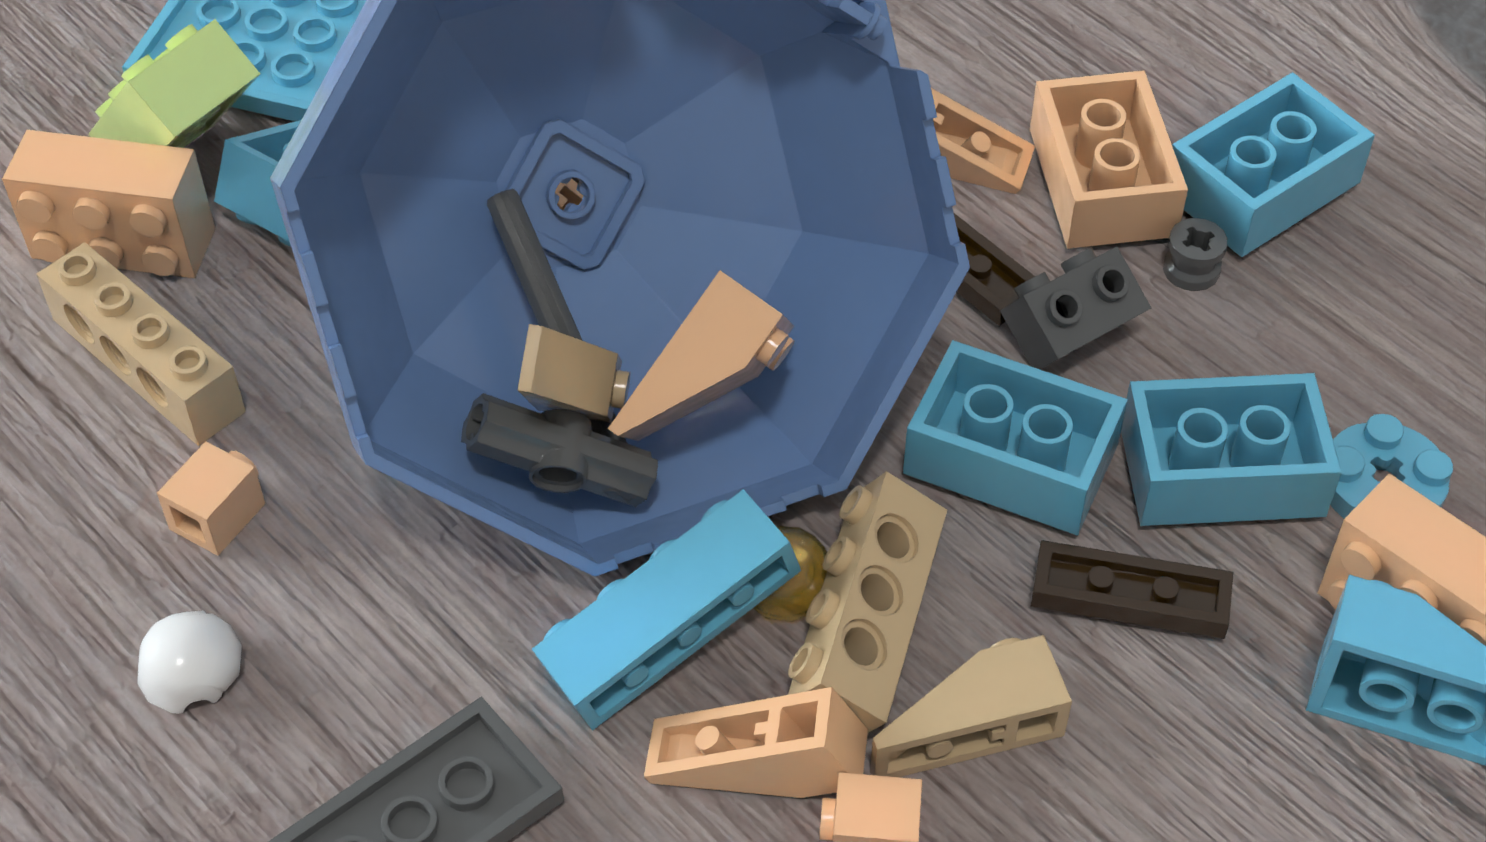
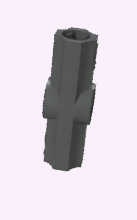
[461,393,658,507]

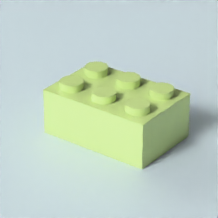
[88,19,260,148]

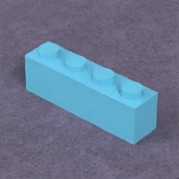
[532,489,802,731]

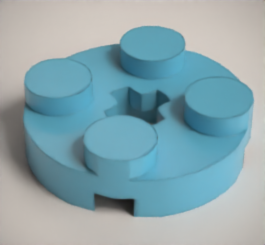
[1331,414,1453,519]

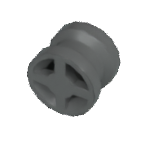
[1163,218,1227,291]

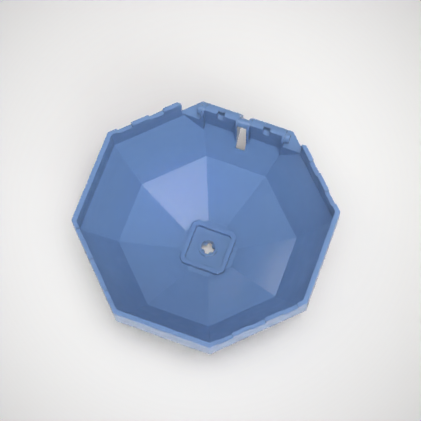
[270,0,970,577]

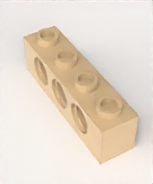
[36,242,246,446]
[788,471,947,733]

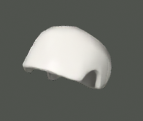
[138,611,242,714]

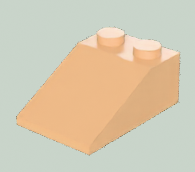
[608,270,795,441]

